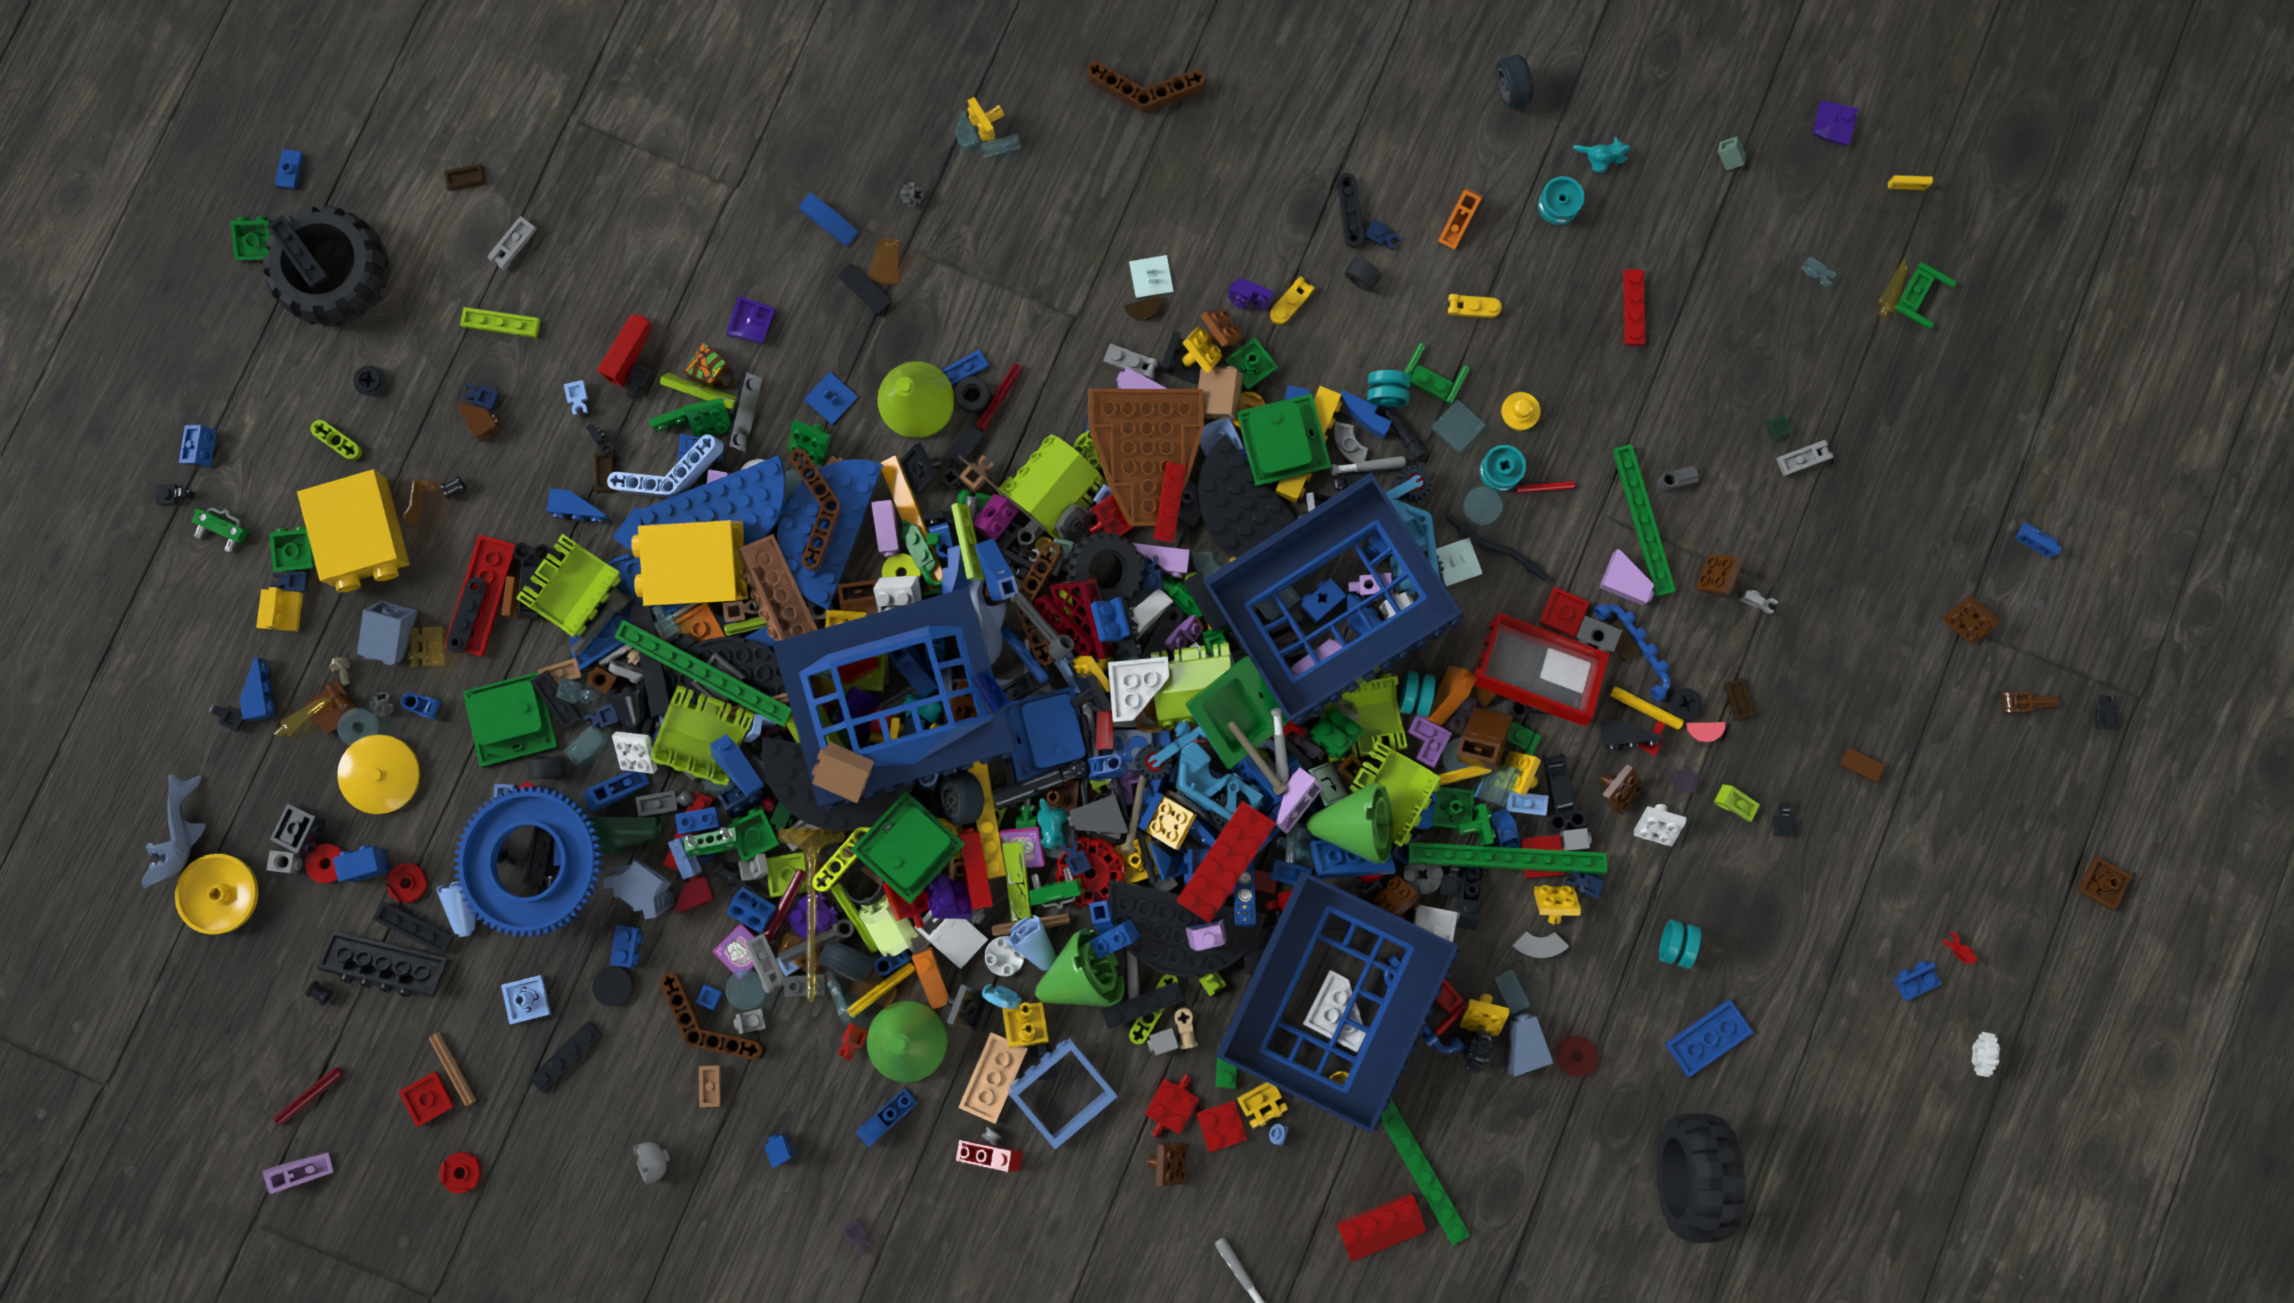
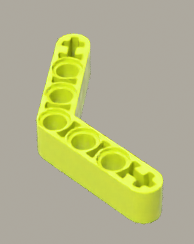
[812,827,887,892]

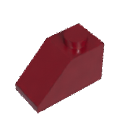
[674,875,716,914]

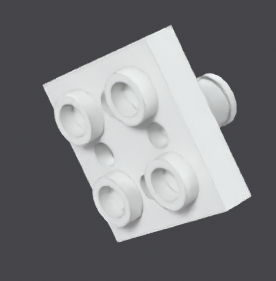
[612,732,658,774]
[1634,804,1686,846]

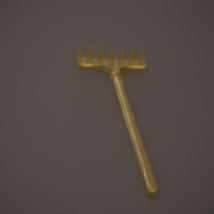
[778,827,845,1002]

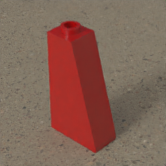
[597,314,653,388]
[957,827,993,910]

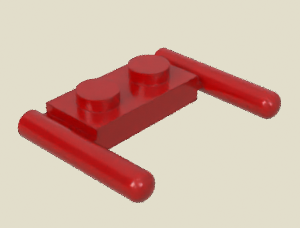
[1434,979,1467,1035]

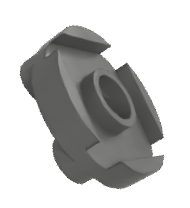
[1055,504,1093,544]
[1403,864,1443,895]

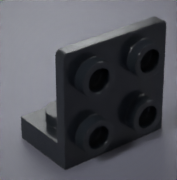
[1161,331,1202,384]

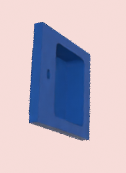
[1002,686,1086,782]

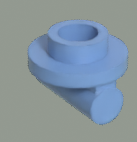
[1269,1124,1289,1146]

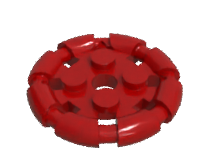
[1056,837,1127,907]

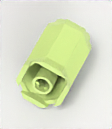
[859,893,918,956]

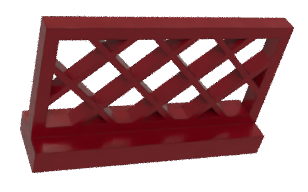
[1050,578,1115,660]

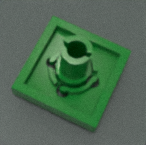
[1224,338,1278,391]
[685,398,731,438]
[787,419,830,467]
[1432,787,1475,829]
[1458,804,1495,846]

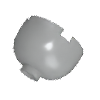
[633,1142,669,1185]

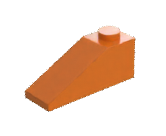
[1438,187,1483,250]
[1425,665,1476,727]
[912,946,949,1010]

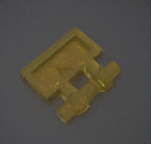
[408,626,445,668]

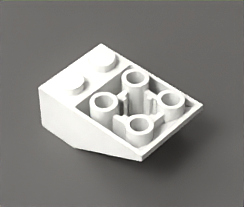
[873,576,921,612]
[915,910,988,969]

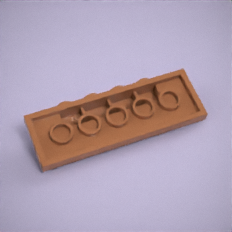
[737,534,818,641]

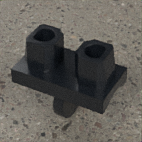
[1000,545,1033,580]

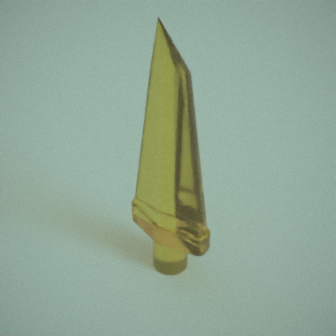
[1878,258,1907,317]
[274,698,330,737]

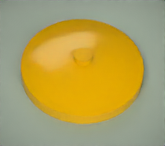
[338,735,421,814]
[175,854,258,934]

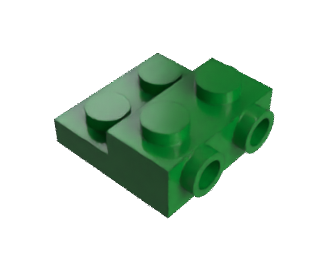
[230,216,274,260]
[269,526,315,572]
[1309,706,1365,760]
[726,808,780,862]

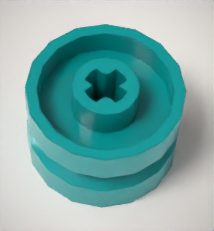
[1538,176,1584,225]
[1367,370,1411,407]
[1479,445,1526,492]
[1399,670,1435,718]
[1659,919,1701,969]

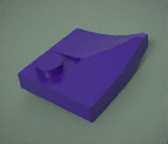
[1812,100,1858,147]
[726,296,776,345]
[833,685,880,736]

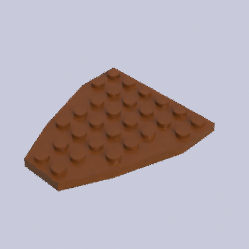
[1088,388,1204,526]

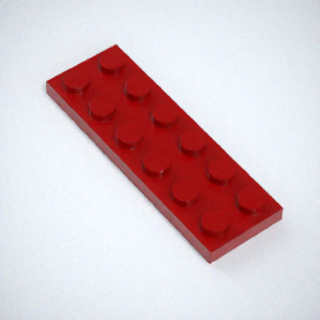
[444,535,516,657]
[1176,800,1276,923]

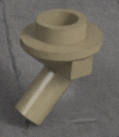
[329,656,350,685]

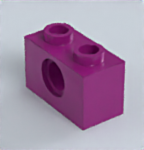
[973,494,1019,541]

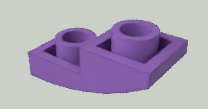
[1165,615,1204,655]

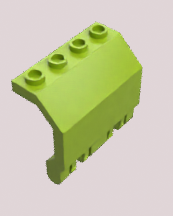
[1003,434,1108,539]
[516,534,621,638]
[1151,643,1231,730]
[1319,674,1407,762]
[650,685,754,786]
[1344,740,1442,847]

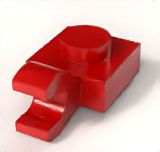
[1638,720,1666,757]
[1265,890,1293,912]
[1942,932,1978,965]
[838,1023,869,1061]

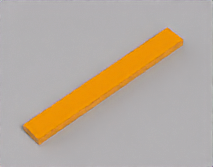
[881,456,944,591]

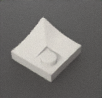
[1413,905,1458,942]

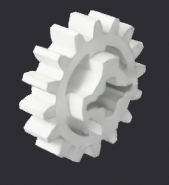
[1971,1032,2000,1077]

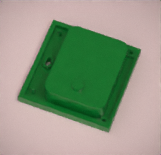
[1237,393,1332,487]
[1185,656,1289,769]
[463,672,559,768]
[851,791,965,904]

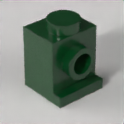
[770,801,796,833]

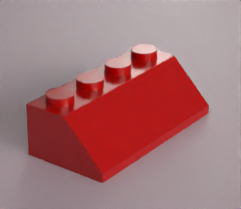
[1336,1193,1426,1262]

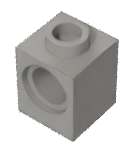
[1560,828,1592,851]
[267,850,302,874]
[1147,1028,1179,1055]

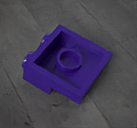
[1228,277,1274,309]
[925,876,973,919]
[785,890,840,942]

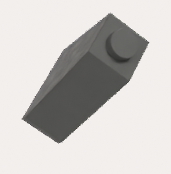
[1067,795,1128,834]

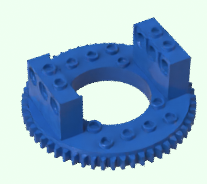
[454,786,603,937]

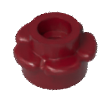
[762,797,777,816]

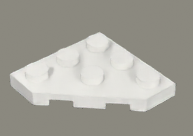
[1108,657,1170,722]
[1303,970,1366,1052]

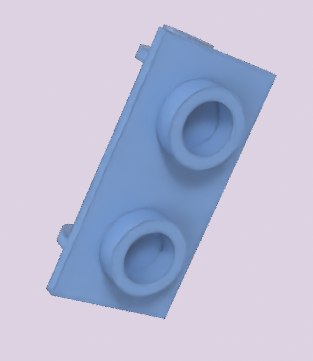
[1054,652,1081,693]
[668,835,702,879]

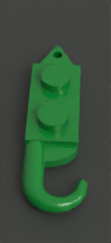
[901,519,942,588]

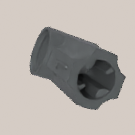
[1657,466,1699,492]
[1018,520,1044,549]

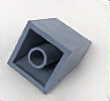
[357,600,418,665]
[1507,1013,1553,1076]

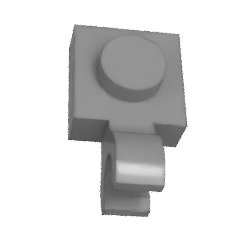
[1740,590,1778,614]

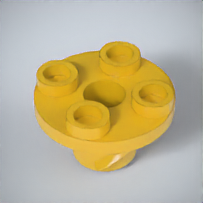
[1501,392,1540,431]

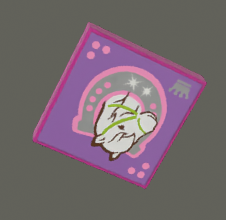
[999,827,1045,868]
[712,923,755,980]

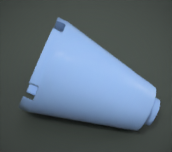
[437,881,476,937]
[1006,915,1057,971]

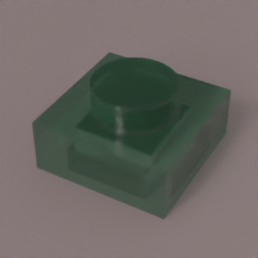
[1765,414,1792,440]

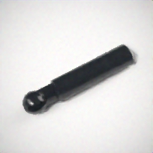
[991,760,1088,810]

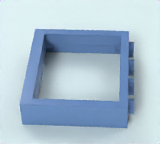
[1008,1038,1118,1150]

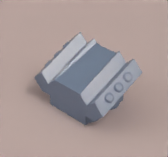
[602,860,675,919]

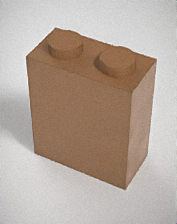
[1198,366,1243,419]
[812,742,875,803]

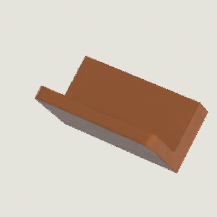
[502,576,531,620]

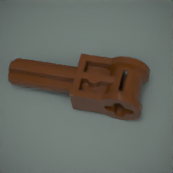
[2000,692,2059,714]

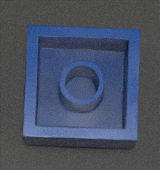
[333,845,391,883]

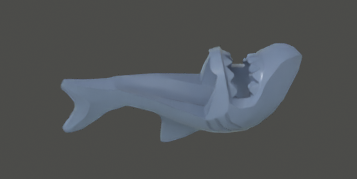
[967,579,1007,666]
[142,774,206,888]

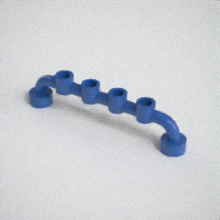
[1594,604,1671,702]
[1383,955,1466,1054]

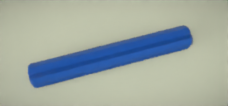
[1001,626,1048,683]

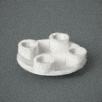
[985,936,1024,976]

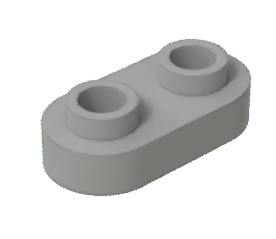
[608,660,645,684]

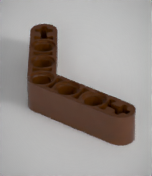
[1087,61,1205,113]
[790,449,842,572]
[1013,542,1064,665]
[660,973,764,1059]

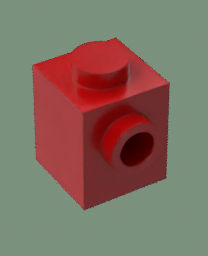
[868,707,891,732]

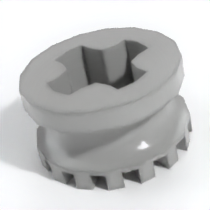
[981,1127,1002,1146]

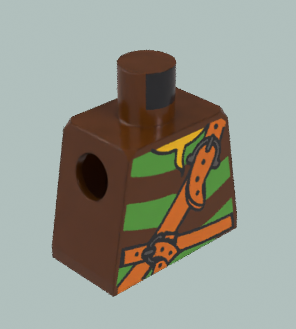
[683,342,734,389]

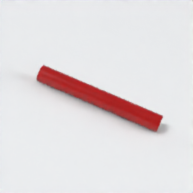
[1516,481,1575,493]

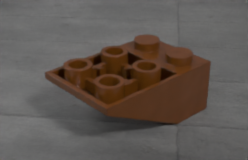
[838,579,879,621]
[1456,707,1513,771]

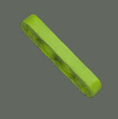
[1129,974,1178,1044]

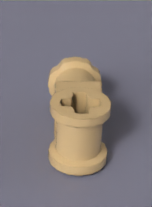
[1175,1007,1198,1049]

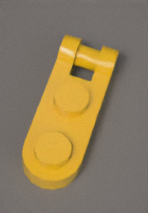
[1270,276,1315,325]
[1448,294,1502,318]

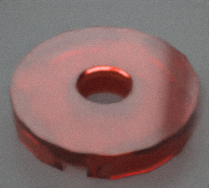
[1556,1036,1597,1077]

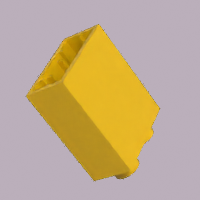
[297,469,410,592]
[632,520,748,606]

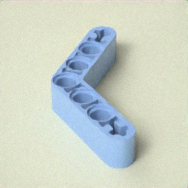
[607,435,724,498]

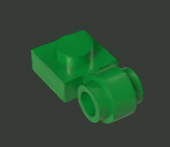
[956,490,993,514]

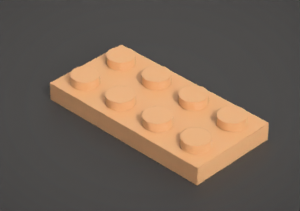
[958,1032,1028,1124]

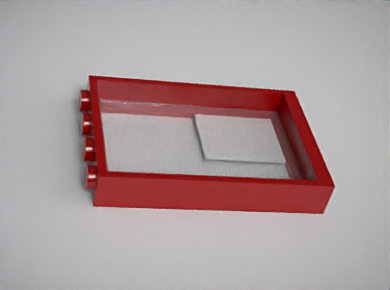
[1473,613,1610,727]

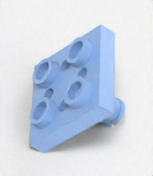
[501,975,551,1024]

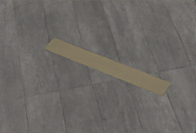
[959,455,1046,531]

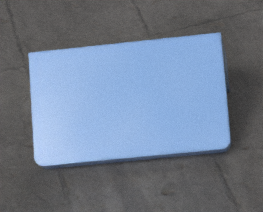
[743,714,777,743]

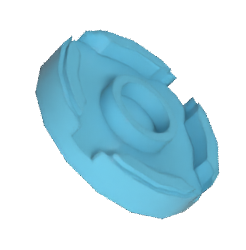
[982,984,1022,1009]

